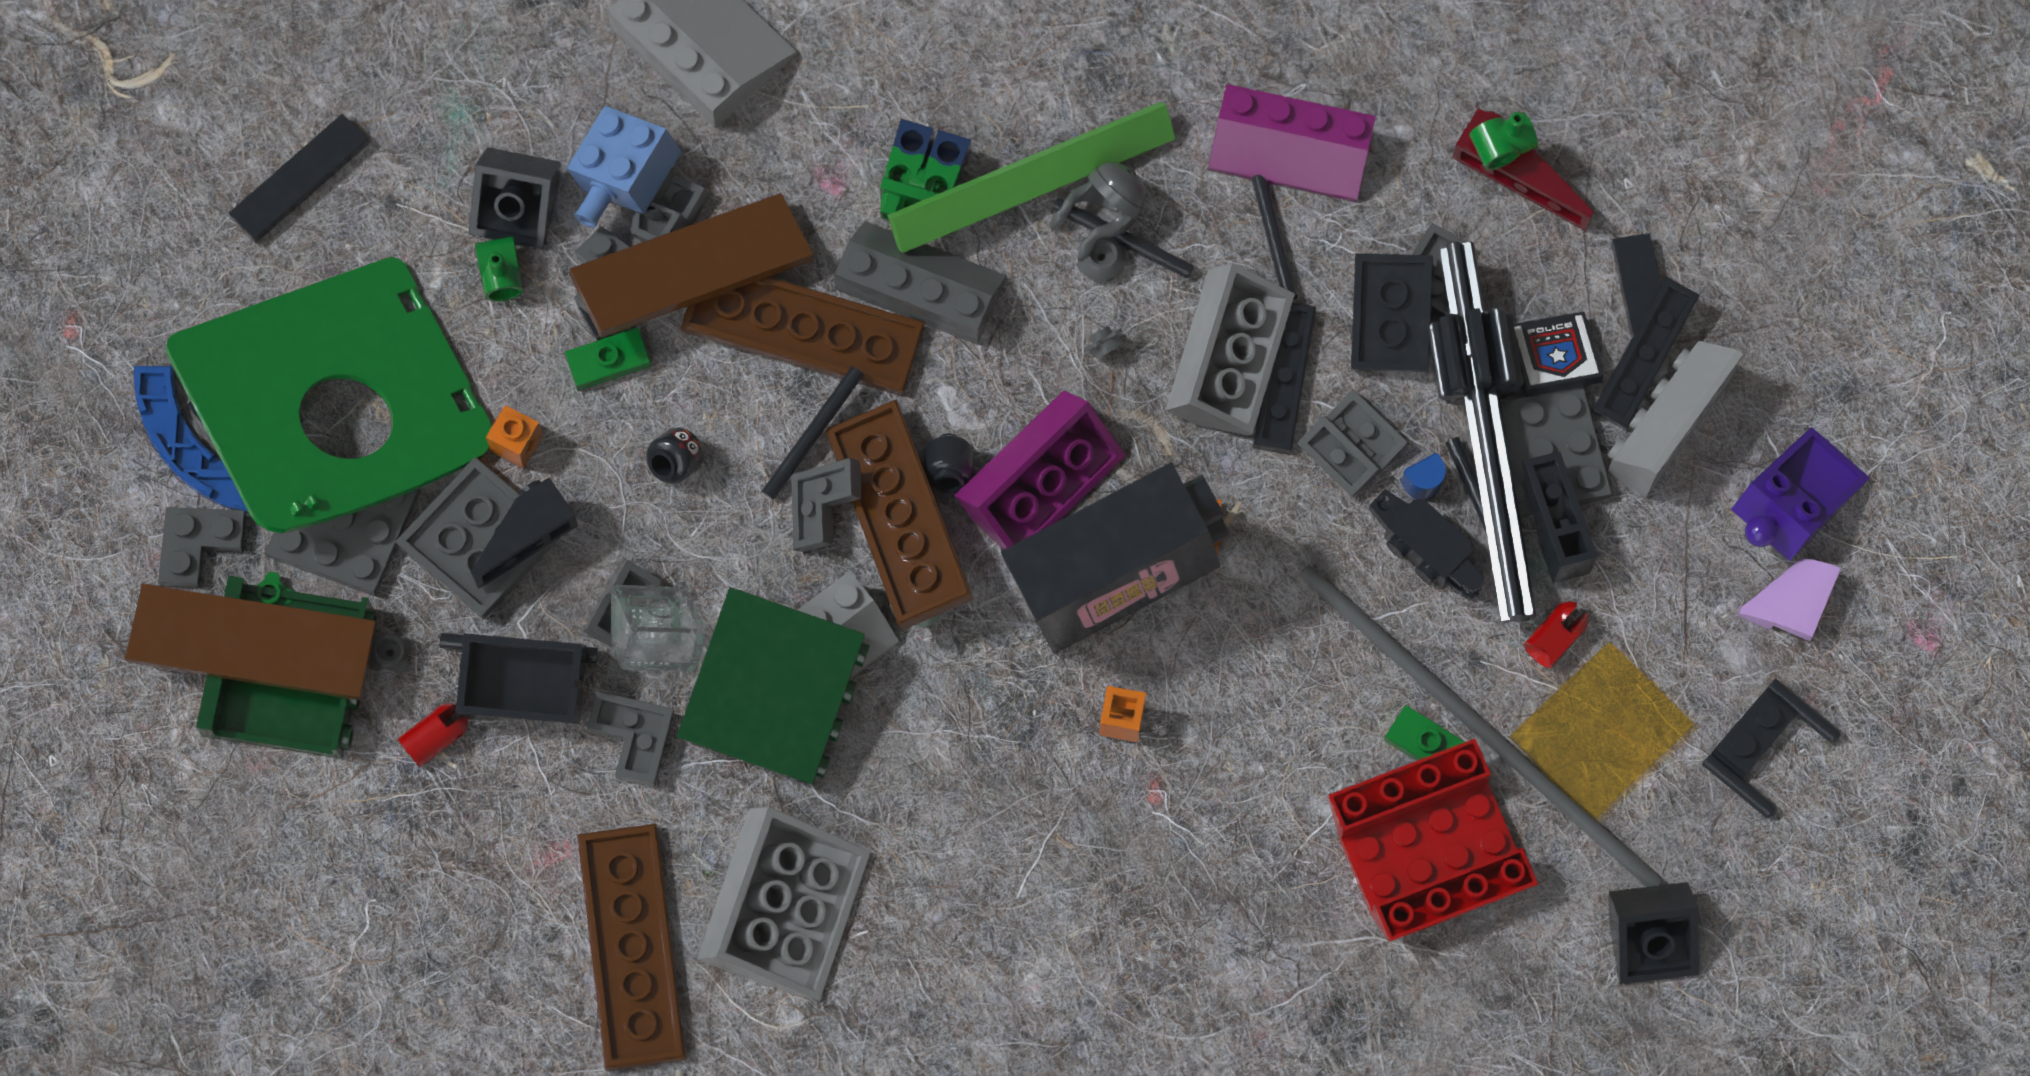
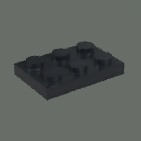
[1351,253,1434,372]

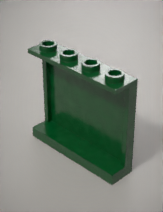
[196,576,377,759]
[676,587,870,785]

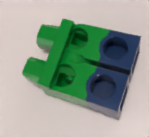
[880,119,972,221]

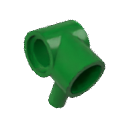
[1469,112,1538,170]
[475,236,523,302]

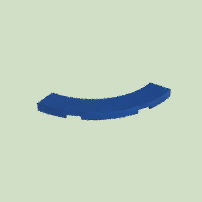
[134,366,250,515]

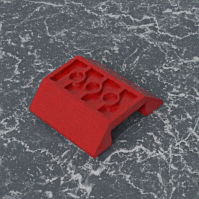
[1327,738,1538,943]

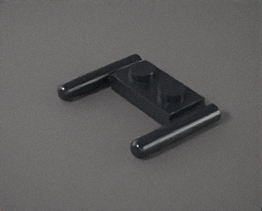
[1701,678,1841,818]

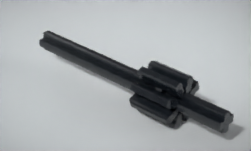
[1428,241,1537,623]

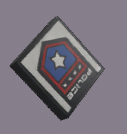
[1514,311,1603,396]

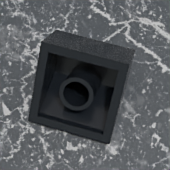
[468,147,561,249]
[1609,882,1699,984]

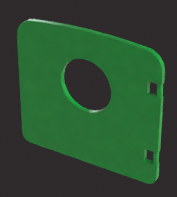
[165,257,492,533]

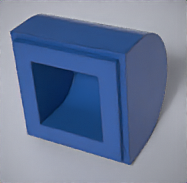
[1401,453,1446,500]

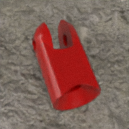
[1523,601,1589,669]
[397,703,468,768]

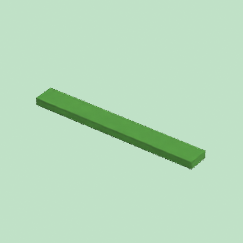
[888,102,1176,253]

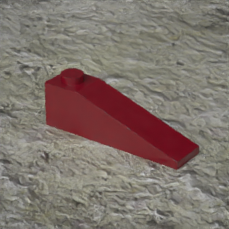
[1452,108,1594,231]

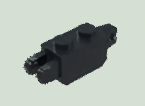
[1369,489,1484,600]

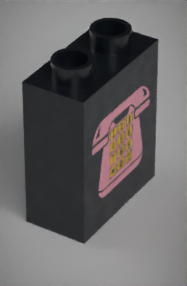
[1000,462,1230,654]

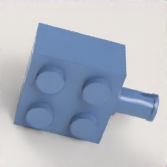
[566,106,682,228]

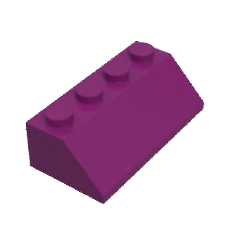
[1208,84,1376,202]
[954,390,1126,550]

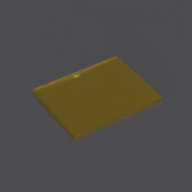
[1509,642,1694,820]

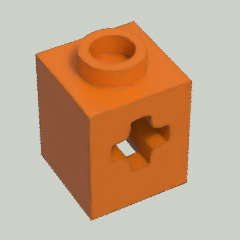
[486,405,543,469]
[1099,686,1146,742]

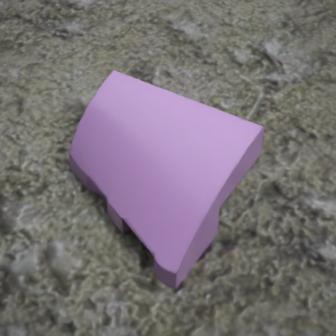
[1737,559,1841,641]

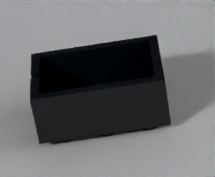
[455,633,587,724]

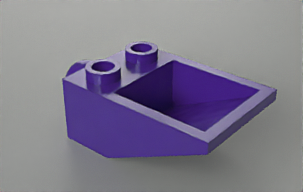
[1731,427,1870,561]

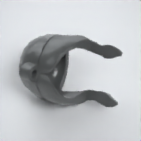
[1049,162,1147,261]

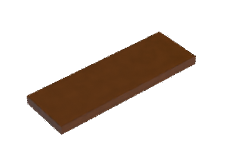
[569,193,814,338]
[681,277,925,397]
[826,399,974,630]
[125,583,377,700]
[577,823,686,1072]

